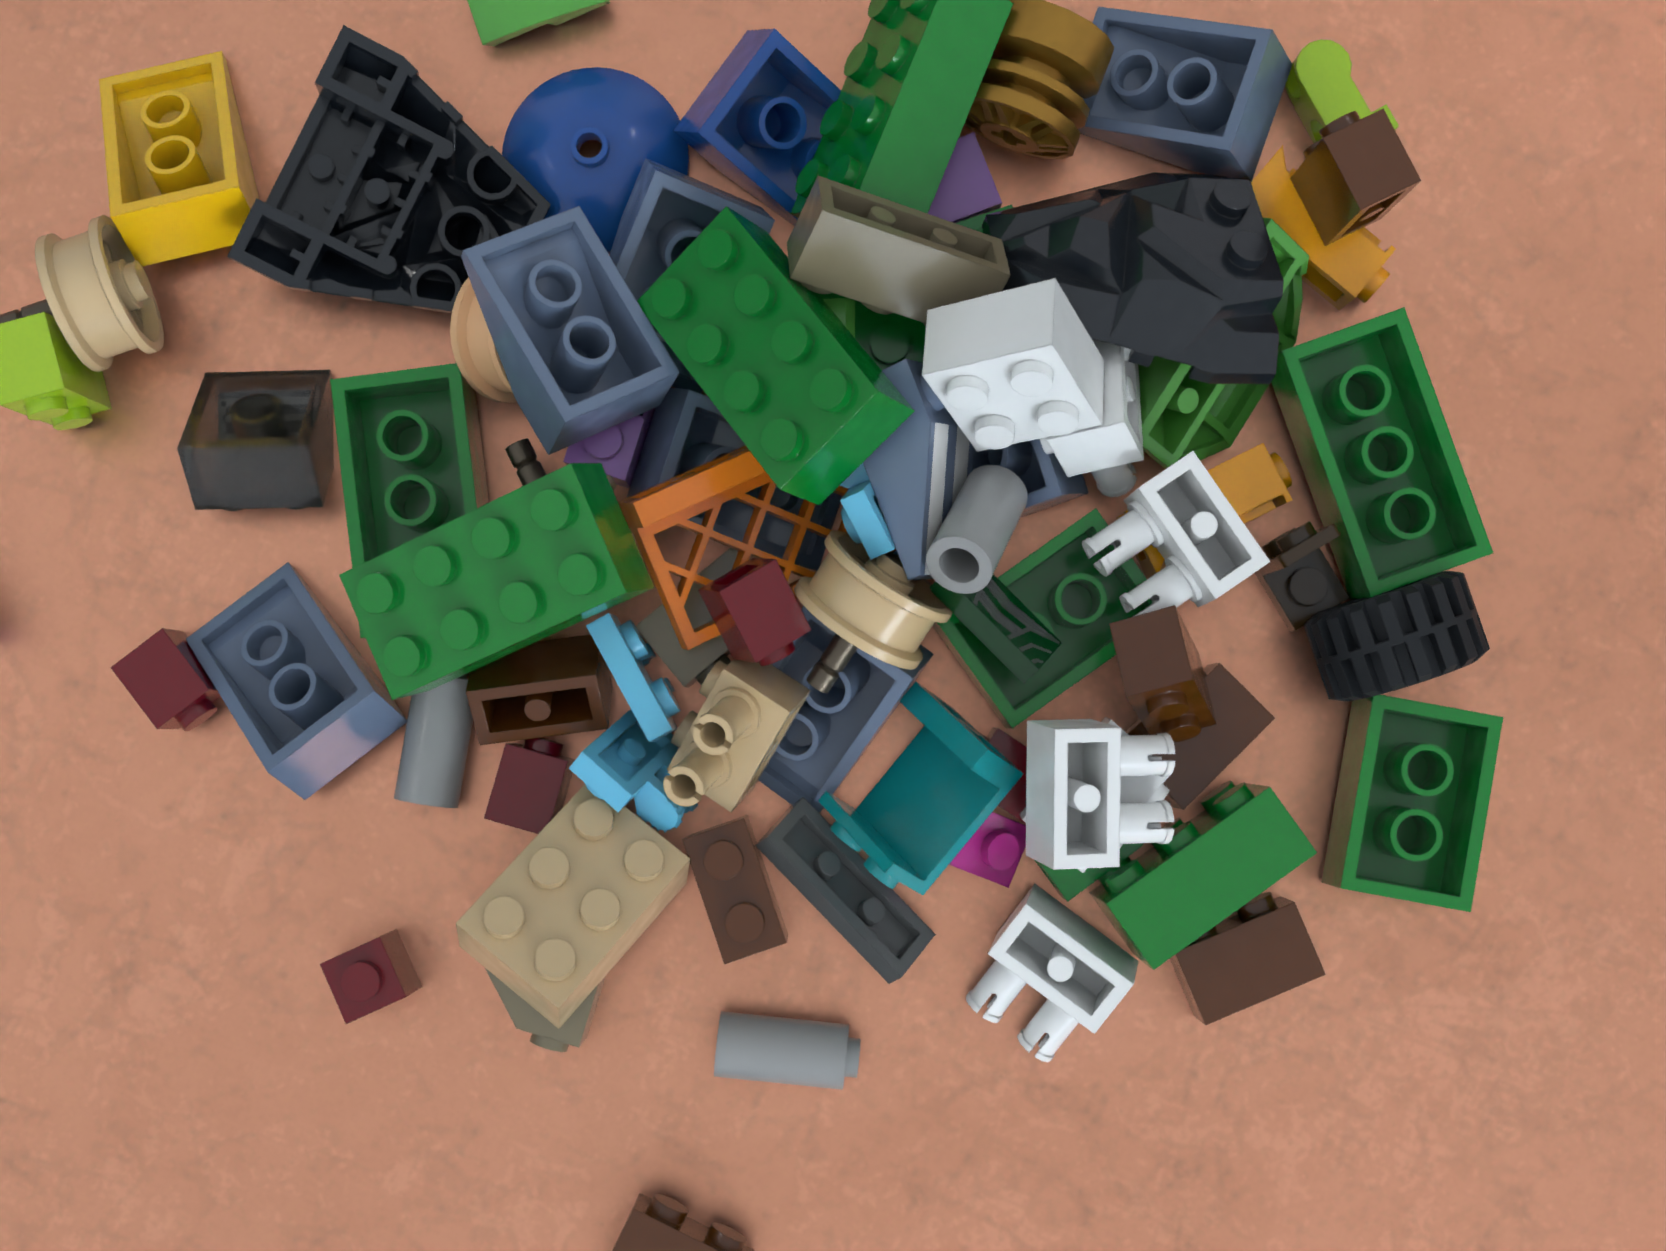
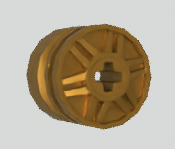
[964,0,1114,160]

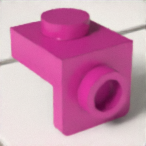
[949,812,1026,888]

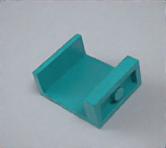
[818,681,1024,895]

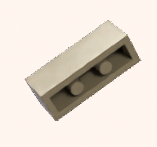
[787,176,1011,326]

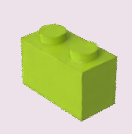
[0,312,112,430]

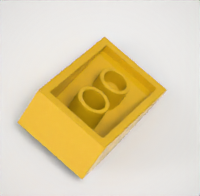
[99,51,259,267]

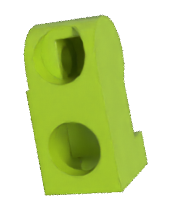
[1285,39,1399,143]

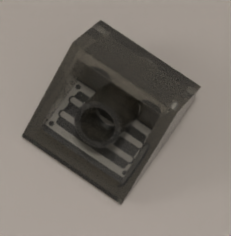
[177,370,334,511]

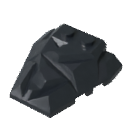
[227,25,551,313]
[982,172,1284,384]

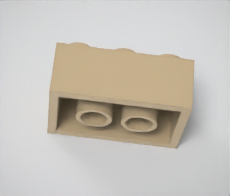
[456,784,690,1029]

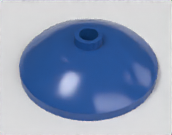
[502,67,690,254]

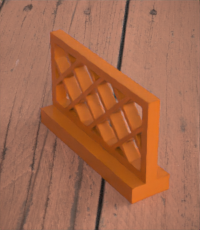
[618,445,896,650]

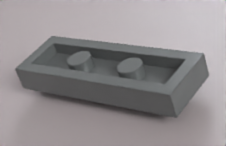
[755,797,936,984]

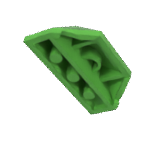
[1138,218,1309,469]

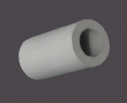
[926,465,1028,594]
[394,673,473,808]
[714,1011,861,1090]

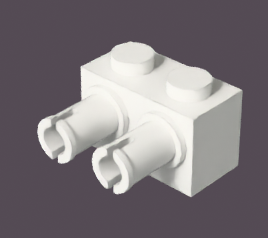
[1040,339,1144,497]
[1082,451,1270,617]
[1026,719,1175,870]
[966,884,1139,1062]

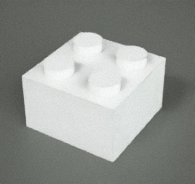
[922,278,1104,452]

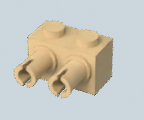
[663,659,811,812]

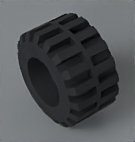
[1304,571,1490,701]

